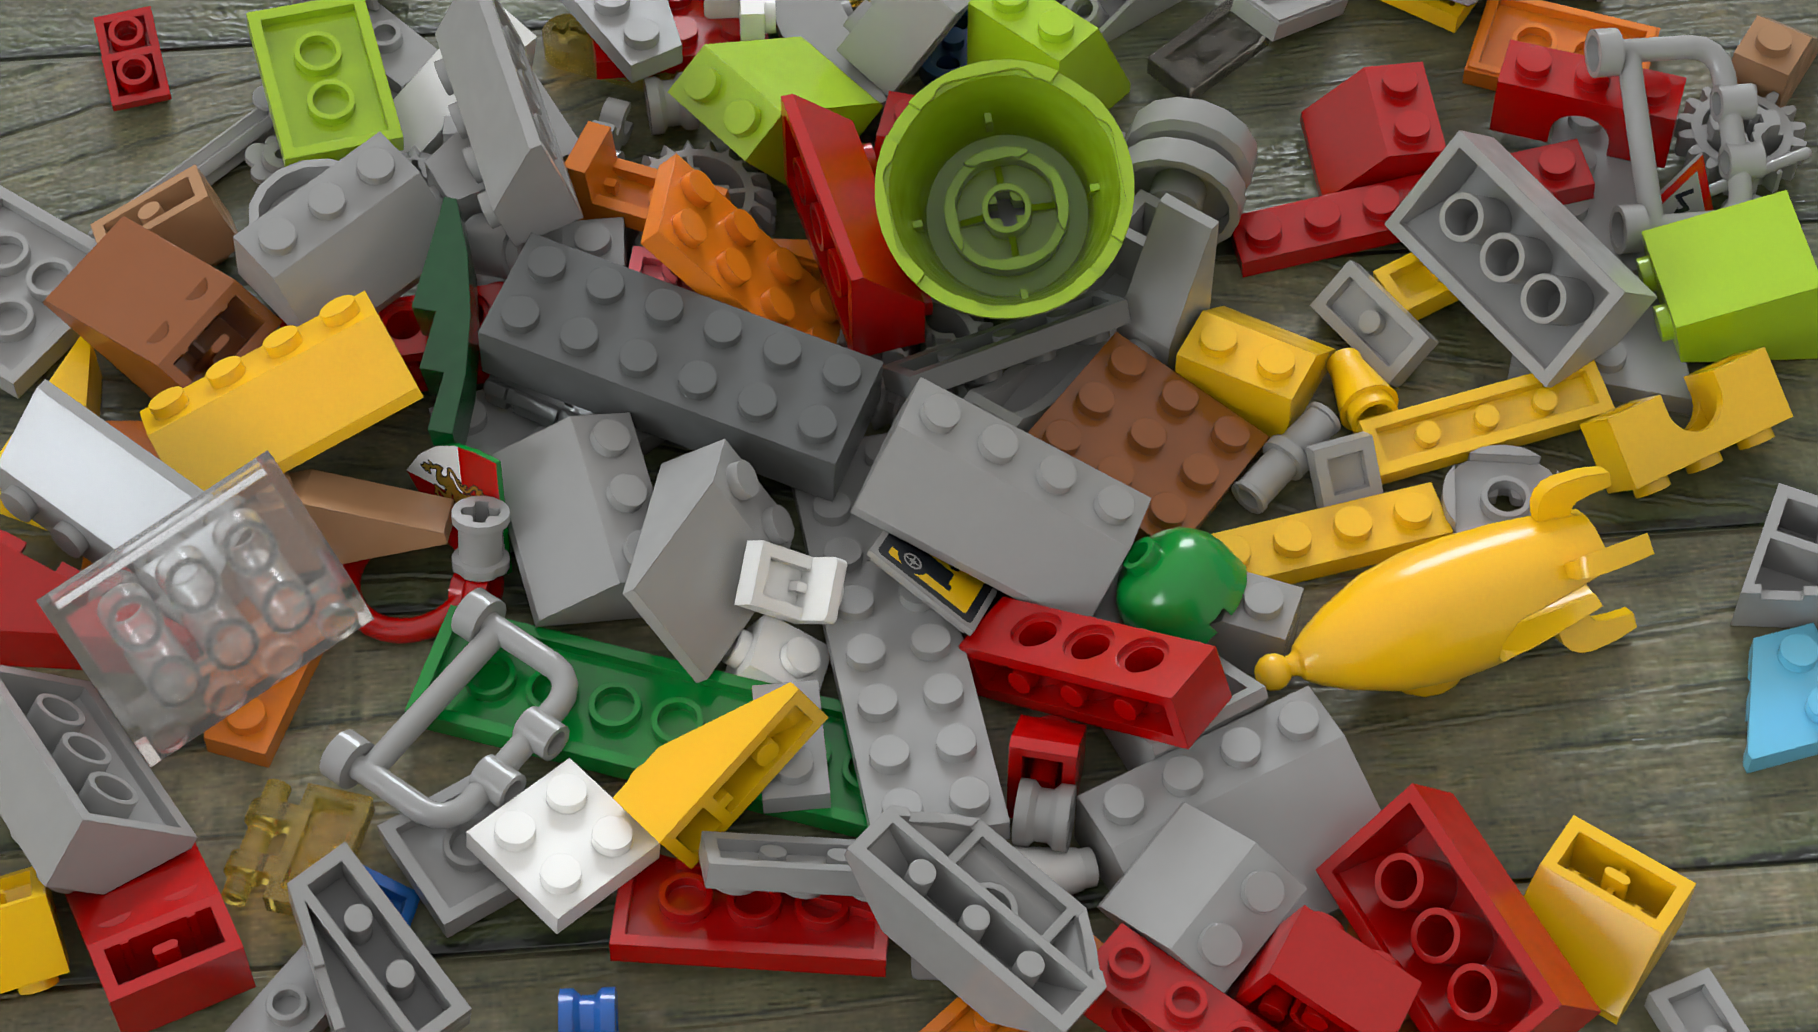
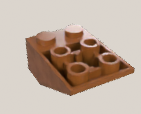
[42,216,283,399]

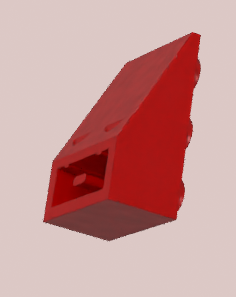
[65,843,256,1032]

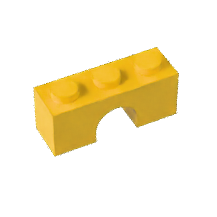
[1579,347,1793,499]

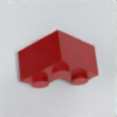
[1226,905,1422,1032]

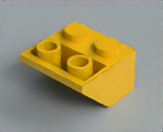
[1523,815,1696,1025]

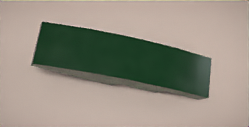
[412,196,480,447]

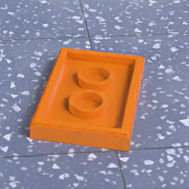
[1462,0,1660,91]

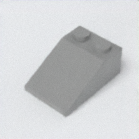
[623,439,795,683]

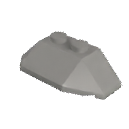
[844,805,1107,1032]

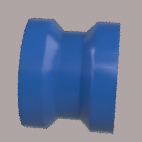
[558,987,619,1032]

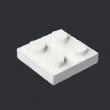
[466,758,660,934]

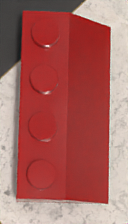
[781,93,933,356]
[1315,783,1601,1032]

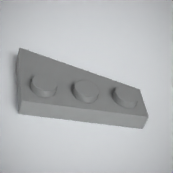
[560,0,683,83]

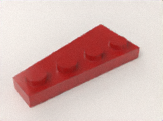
[609,854,889,977]

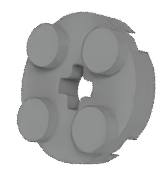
[1440,445,1559,534]

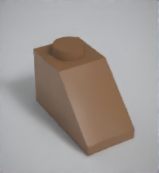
[1732,15,1818,108]
[90,164,238,266]

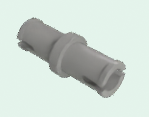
[1231,401,1341,514]

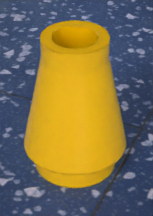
[1326,348,1399,433]

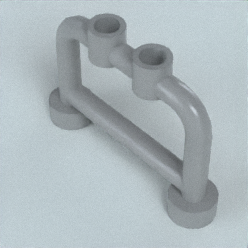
[1584,28,1767,254]
[319,588,578,829]

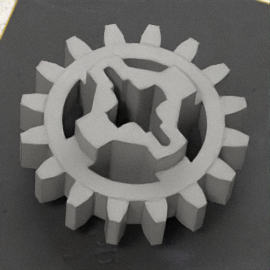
[1674,83,1807,196]

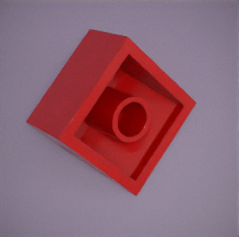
[1300,61,1446,196]

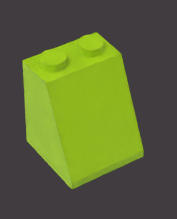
[967,0,1131,110]
[668,36,883,185]
[1635,190,1818,362]

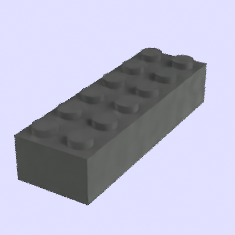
[478,232,883,502]

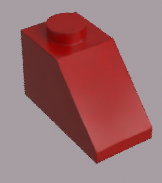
[1006,715,1087,818]

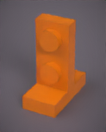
[565,121,731,232]

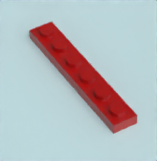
[1230,138,1595,277]

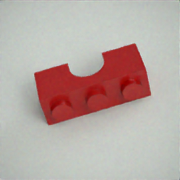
[1489,39,1687,169]

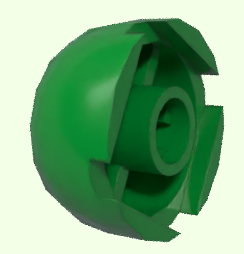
[1116,526,1247,644]

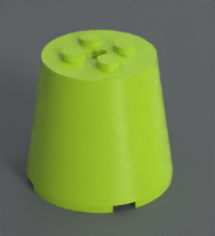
[875,59,1135,319]

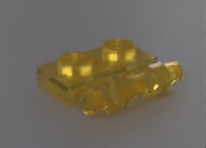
[221,779,375,917]

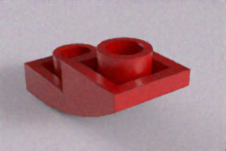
[93,6,172,111]

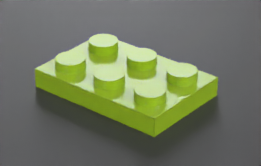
[246,0,404,167]

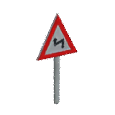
[1660,147,1812,214]

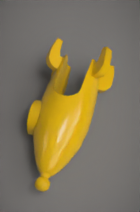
[1254,466,1655,697]

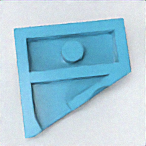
[1743,622,1818,773]

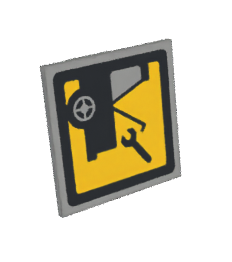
[866,530,999,636]

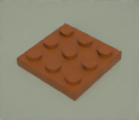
[1028,332,1270,543]

